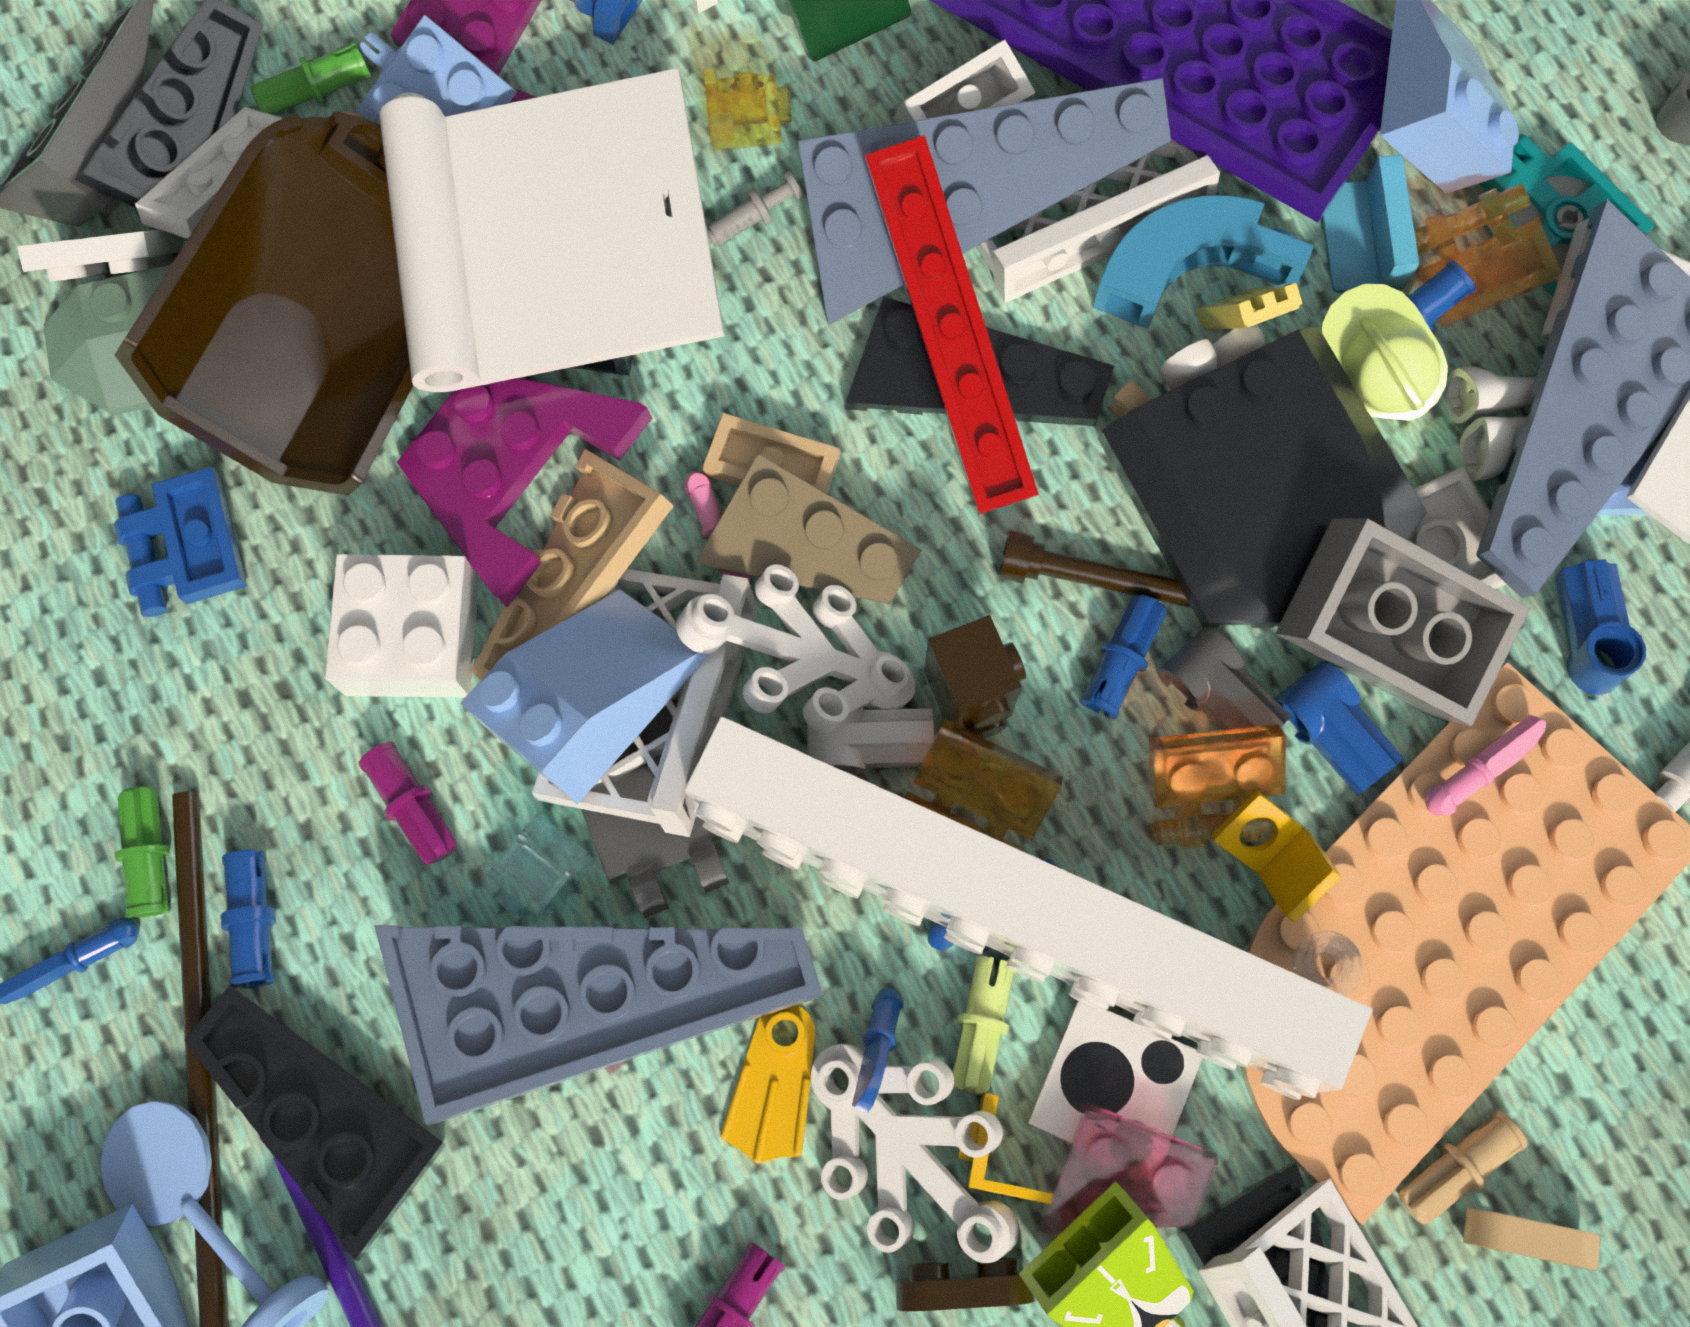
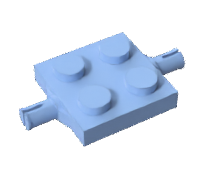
[356,15,518,125]

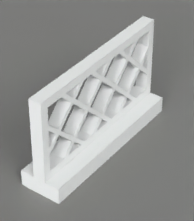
[977,139,1220,303]
[532,569,758,837]
[1198,1179,1418,1327]

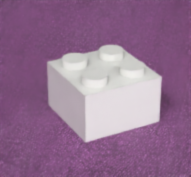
[325,554,479,698]

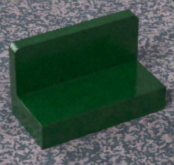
[774,0,911,61]

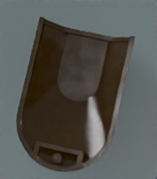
[114,112,414,496]

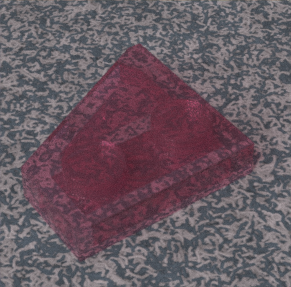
[1040,1102,1219,1235]

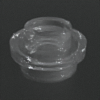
[1293,931,1363,996]

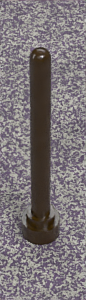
[998,530,1279,627]

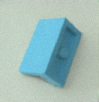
[1322,155,1419,293]

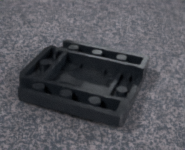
[1098,326,1427,628]

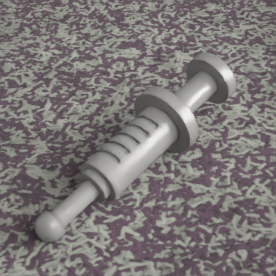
[707,171,804,246]

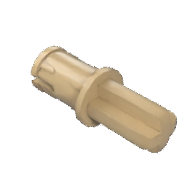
[1399,1111,1528,1224]

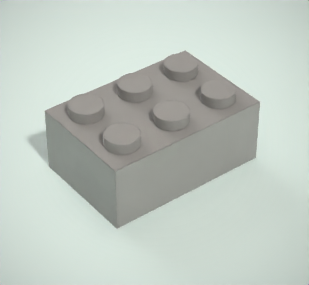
[1275,518,1531,726]

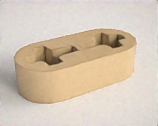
[1463,1208,1601,1271]

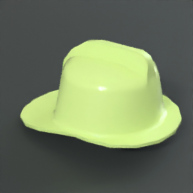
[1322,284,1448,420]

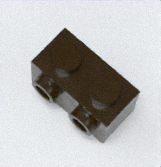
[924,615,1026,742]

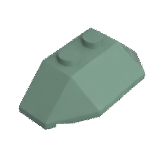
[43,265,171,415]

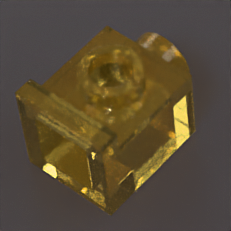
[703,69,792,151]

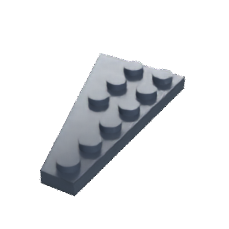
[798,78,1171,326]
[1476,199,1690,598]
[374,925,823,1125]

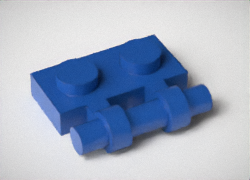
[114,466,248,617]

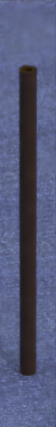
[172,791,229,1327]

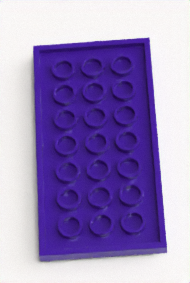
[930,0,1393,223]

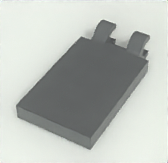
[581,698,730,918]

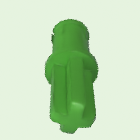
[251,41,372,115]
[115,786,170,919]

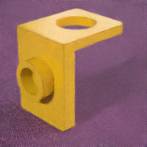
[1212,791,1341,923]
[957,1093,1053,1204]

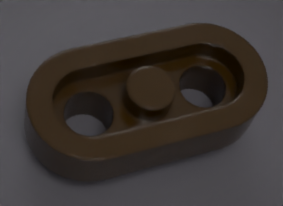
[895,1258,1036,1311]

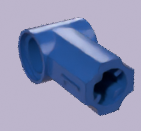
[1555,559,1646,695]
[1274,661,1404,796]

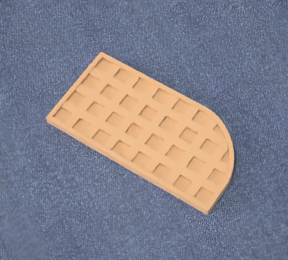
[1241,662,1690,1225]

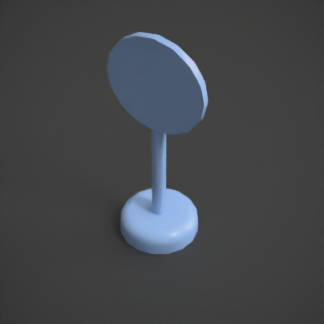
[100,1100,330,1327]

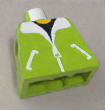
[1019,1181,1194,1327]

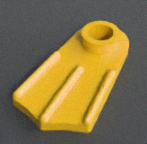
[720,1005,816,1164]

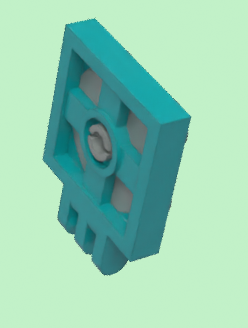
[1477,134,1655,297]

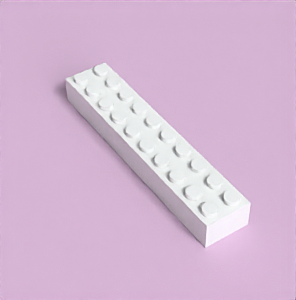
[685,716,1373,1100]

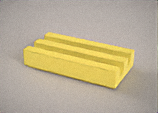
[1195,283,1302,330]

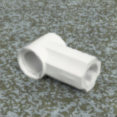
[807,705,934,775]

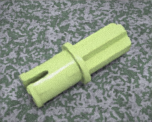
[952,956,1016,1095]

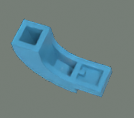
[1093,195,1314,329]

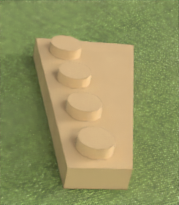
[471,449,674,680]

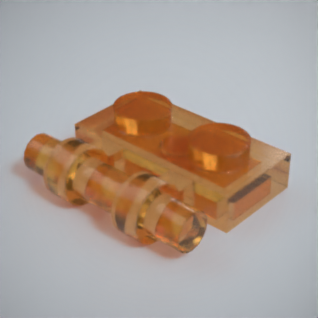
[1414,183,1562,329]
[904,719,1063,852]
[1149,724,1286,850]

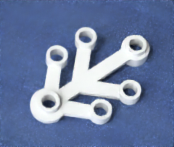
[676,564,915,733]
[811,1043,1019,1263]

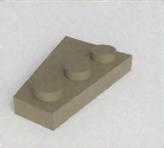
[695,454,921,604]

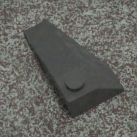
[0,0,154,227]

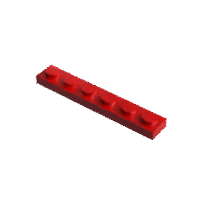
[865,135,1039,515]

